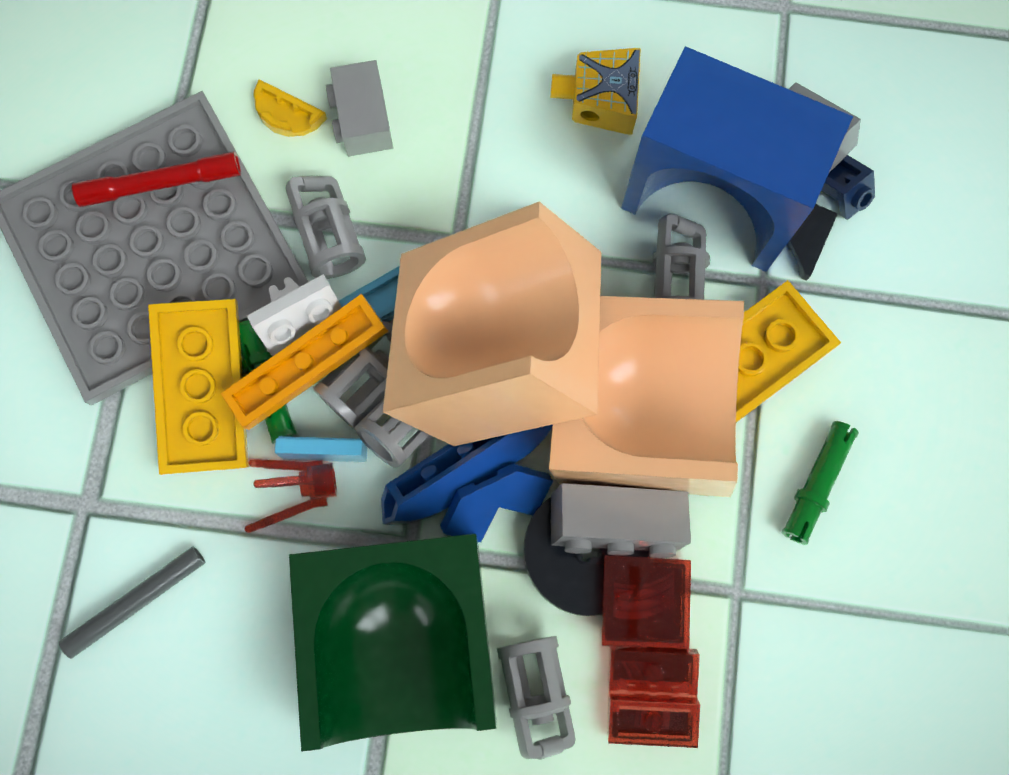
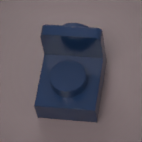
[821,155,875,220]

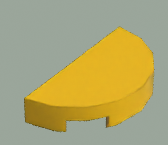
[254,79,327,137]

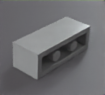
[551,483,691,558]

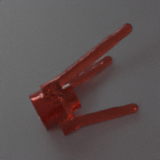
[244,459,337,533]

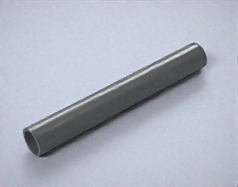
[59,546,206,659]

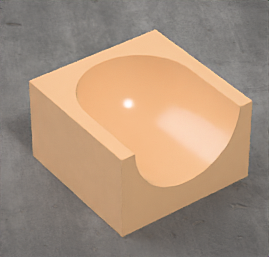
[383,201,601,446]
[549,296,744,497]

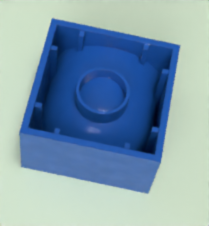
[621,46,853,272]

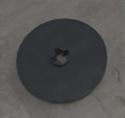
[523,497,651,616]

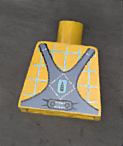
[550,48,641,135]

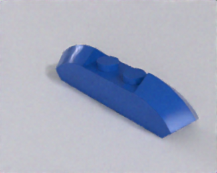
[381,424,553,525]

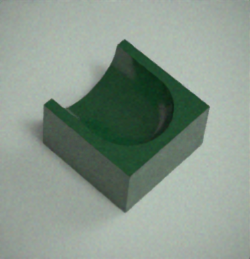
[289,534,497,752]

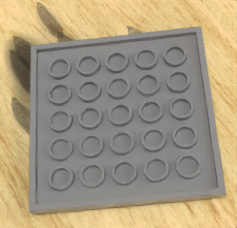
[0,90,308,406]

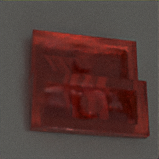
[601,555,691,649]
[607,645,701,748]

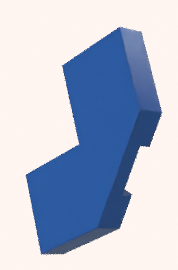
[440,464,553,542]

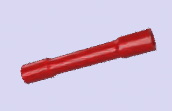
[72,151,241,207]

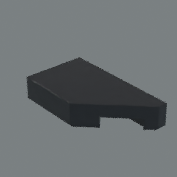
[787,204,838,281]

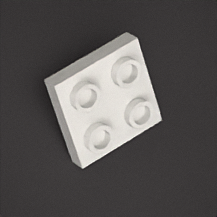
[247,274,342,357]

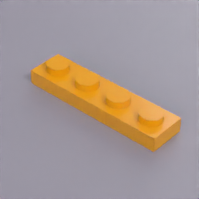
[221,294,388,430]

